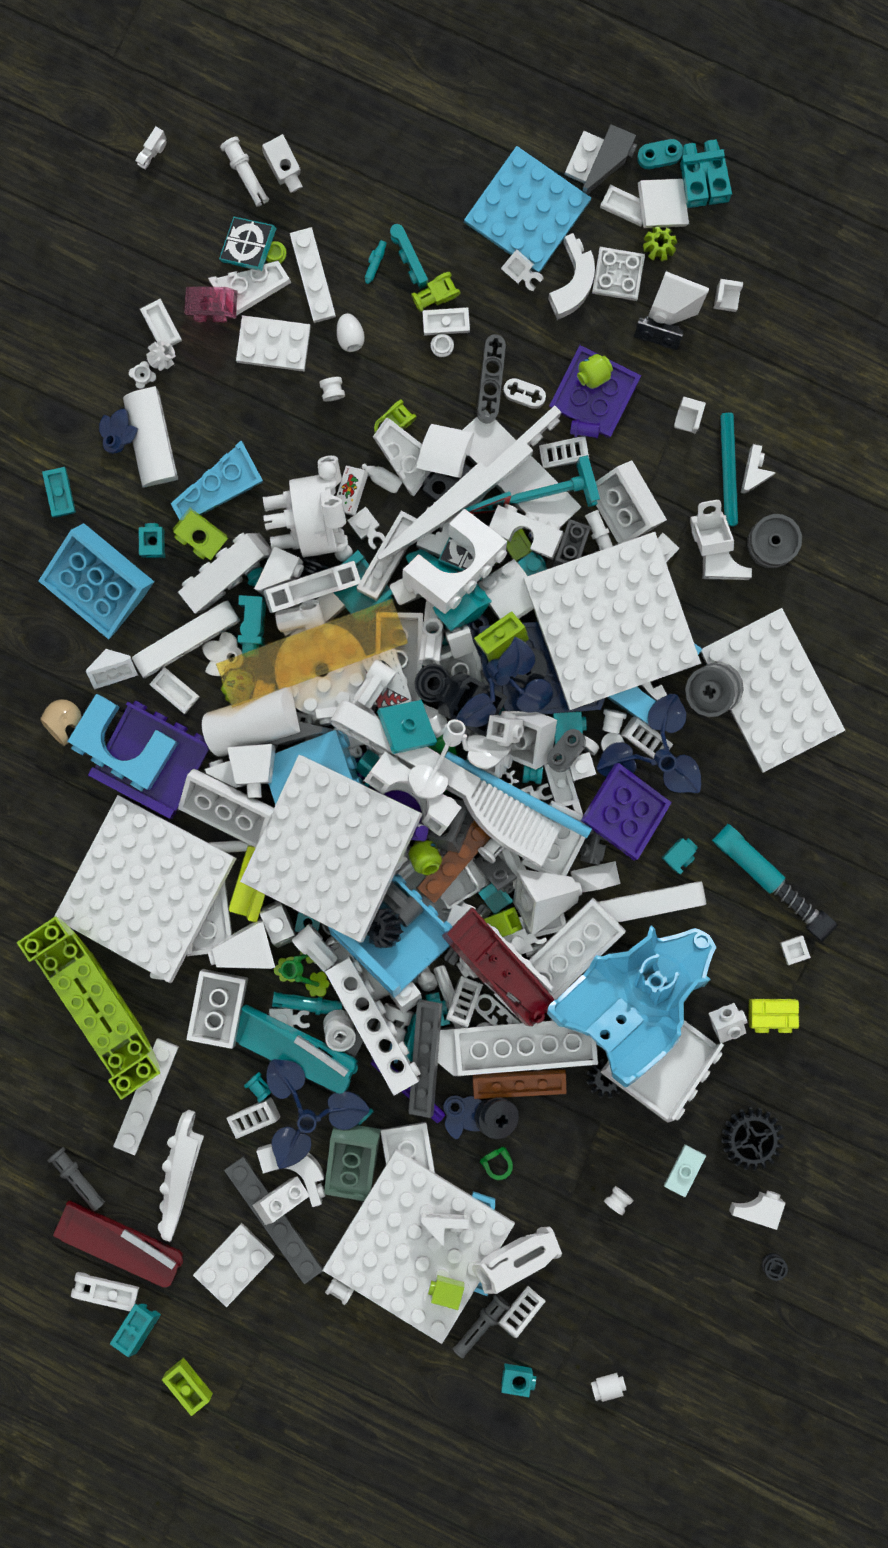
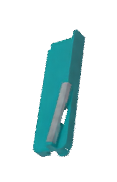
[236,1004,358,1094]

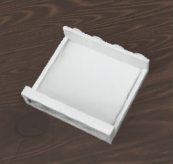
[601,1021,724,1123]

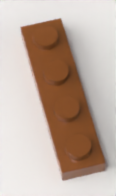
[416,820,490,903]
[473,1069,566,1099]

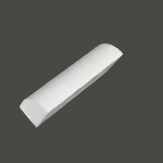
[123,386,178,488]

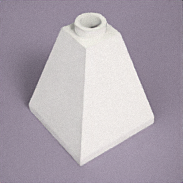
[513,869,582,934]
[208,918,275,969]

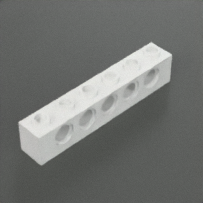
[325,957,421,1095]

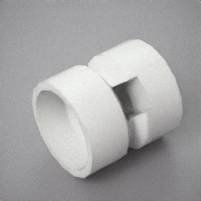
[375,1003,413,1043]
[323,1010,356,1052]

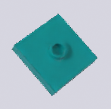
[377,700,437,754]

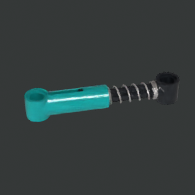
[712,824,838,942]

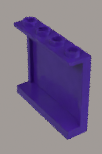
[88,701,210,819]

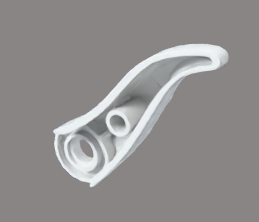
[158,1110,204,1242]

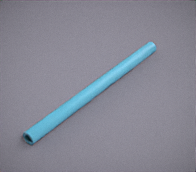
[445,751,592,838]

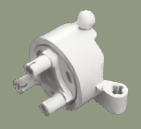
[263,456,353,562]

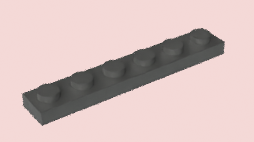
[224,1156,323,1284]

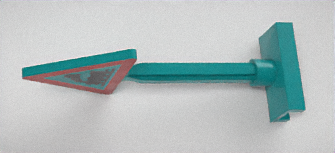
[461,455,600,514]

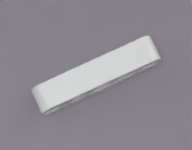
[131,601,240,678]
[598,881,707,922]

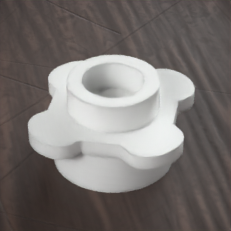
[129,361,156,389]

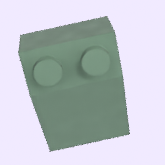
[324,1125,381,1201]

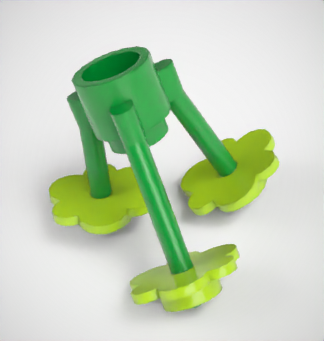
[274,951,330,997]

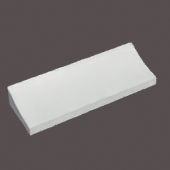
[463,409,581,528]
[454,1021,598,1076]

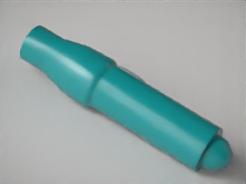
[364,240,387,284]

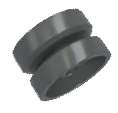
[747,514,802,569]
[685,662,744,717]

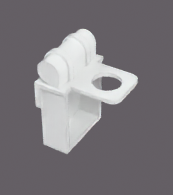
[690,500,734,556]
[440,857,490,909]

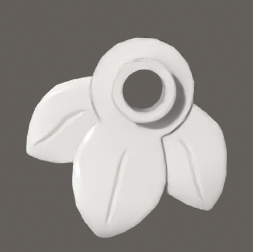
[202,631,244,676]

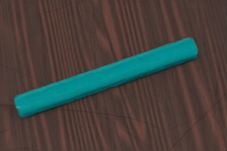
[720,413,738,527]

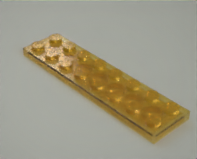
[216,599,408,708]

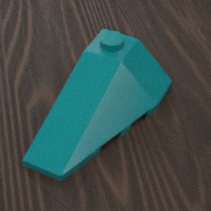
[406,549,492,631]

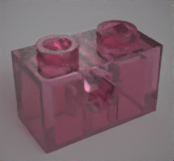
[185,287,238,322]

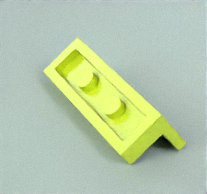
[229,845,265,922]

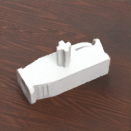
[472,1227,562,1294]

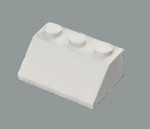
[596,461,667,544]

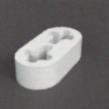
[503,378,546,409]

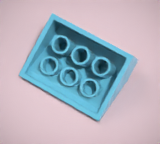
[39,523,154,639]

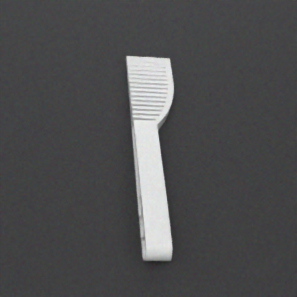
[330,700,562,867]

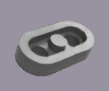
[547,729,586,772]

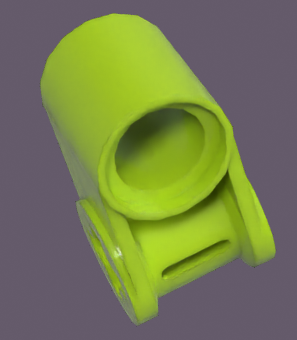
[374,400,417,434]

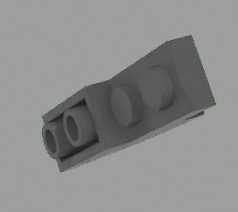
[552,519,591,568]

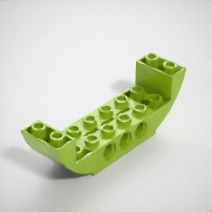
[16,916,160,1100]

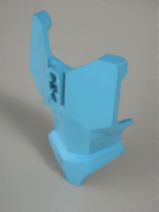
[547,925,716,1087]

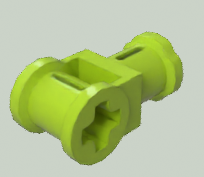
[411,272,461,312]

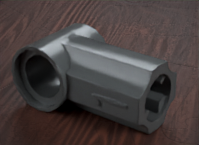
[382,881,424,927]

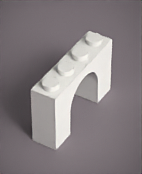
[402,509,507,614]

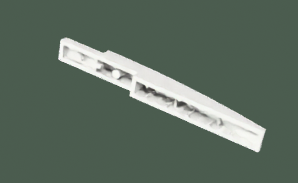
[377,406,561,562]

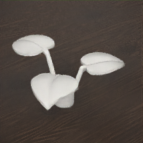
[408,700,509,799]

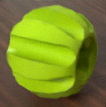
[643,226,677,262]

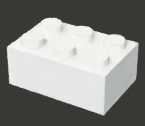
[186,969,248,1049]

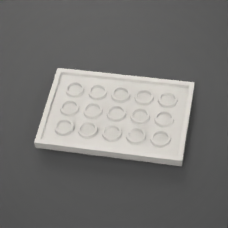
[700,608,845,773]

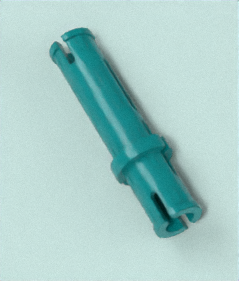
[272,992,343,1015]

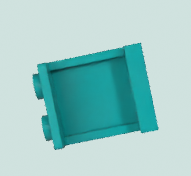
[333,550,394,624]

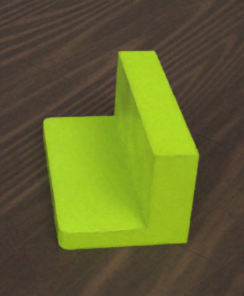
[474,611,529,662]

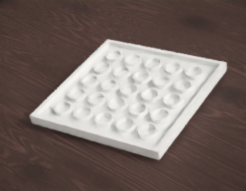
[523,532,701,710]
[240,755,423,943]
[54,795,237,983]
[322,1150,515,1344]

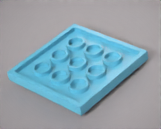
[464,146,591,273]

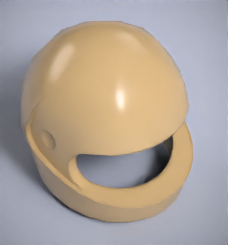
[40,699,81,746]

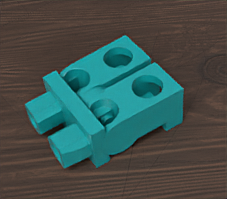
[680,140,732,208]
[238,595,266,658]

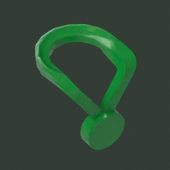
[480,1147,513,1180]

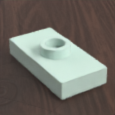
[664,1144,706,1197]

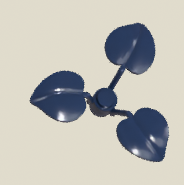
[455,637,553,727]
[597,694,701,793]
[267,1059,370,1169]

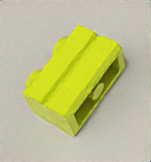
[749,999,799,1033]

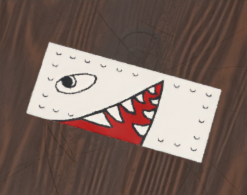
[361,646,412,709]

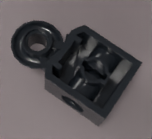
[414,664,508,737]

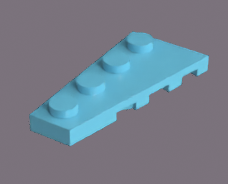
[171,441,263,520]

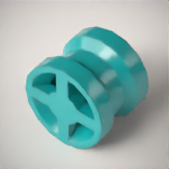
[522,765,543,784]

